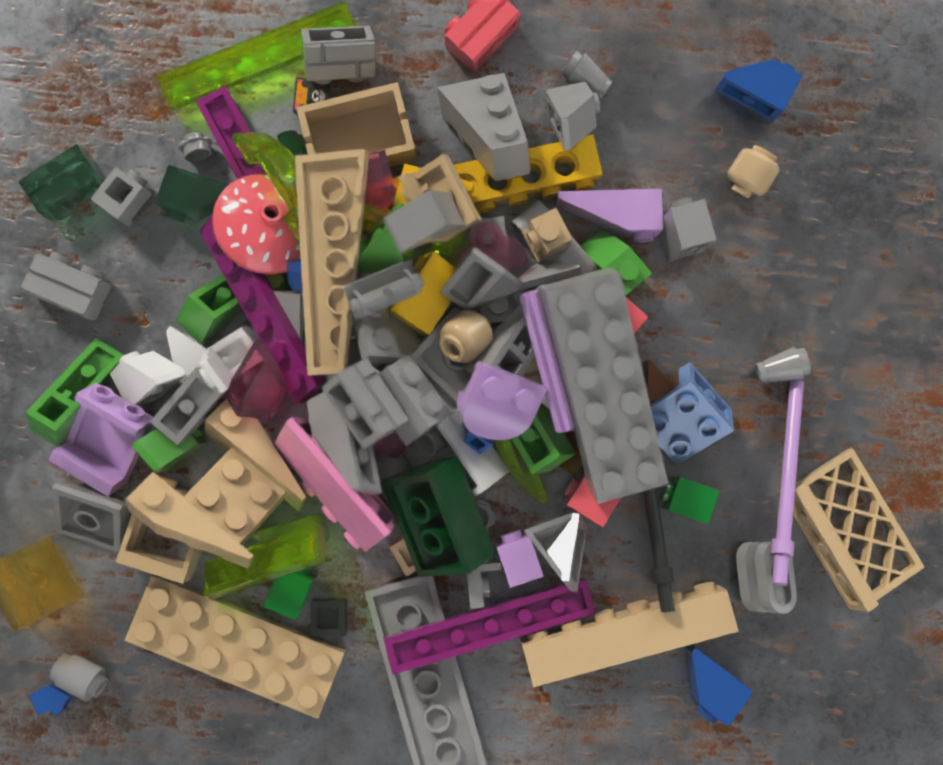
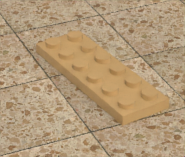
[124,575,346,719]

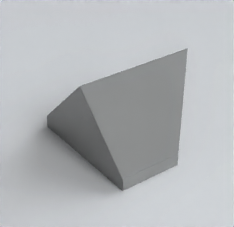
[440,246,529,310]
[524,513,588,592]

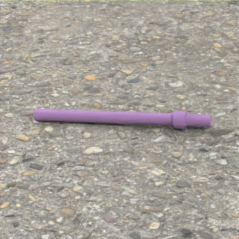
[771,380,804,586]

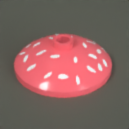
[212,174,301,275]

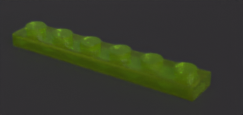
[156,1,355,111]

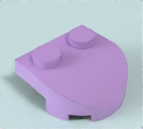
[457,361,547,440]

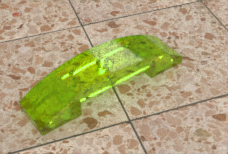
[232,132,300,244]
[494,439,549,504]

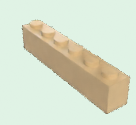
[520,582,739,687]

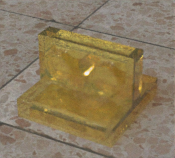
[0,537,83,633]

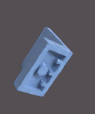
[650,362,734,464]

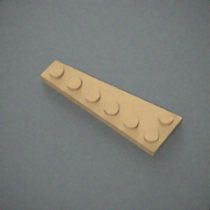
[295,149,369,375]

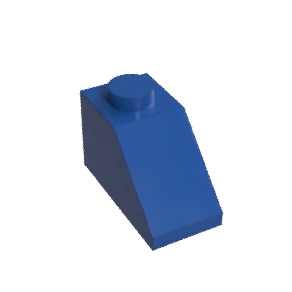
[715,59,803,122]
[684,644,753,726]

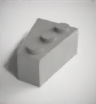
[437,73,530,181]

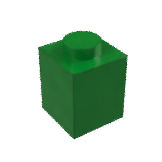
[660,476,719,524]
[263,561,318,620]

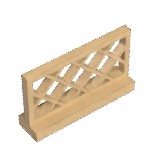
[778,448,924,612]

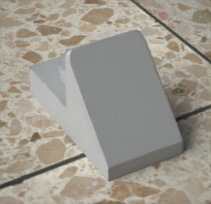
[150,367,227,445]

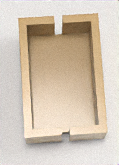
[296,82,417,173]

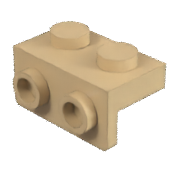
[399,154,482,242]

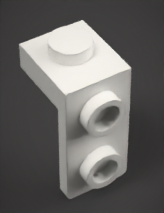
[199,326,263,393]

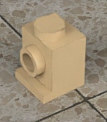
[521,208,573,263]

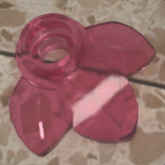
[458,222,527,273]

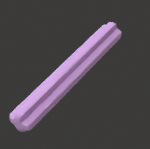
[520,290,575,433]

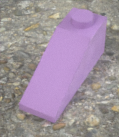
[555,189,663,243]

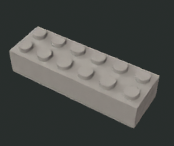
[538,267,668,504]

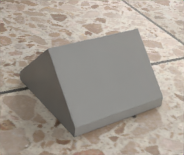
[51,481,132,553]

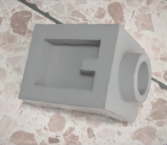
[466,555,502,609]

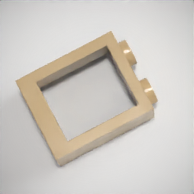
[116,475,202,584]

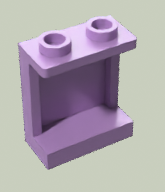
[49,383,154,497]

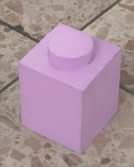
[496,530,543,588]

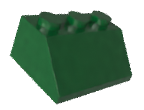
[381,456,495,577]

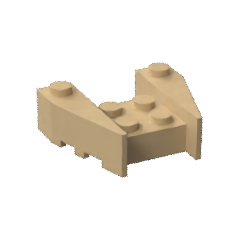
[126,395,306,569]

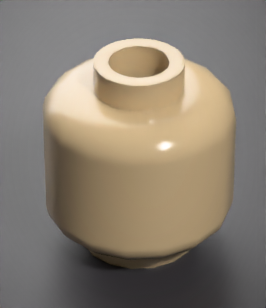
[727,145,779,199]
[440,310,493,363]

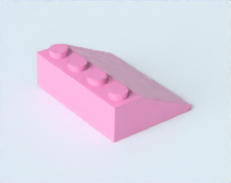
[274,417,397,552]

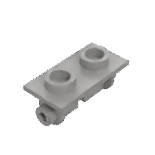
[342,259,424,320]

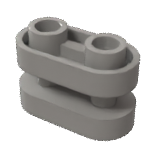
[736,541,797,614]

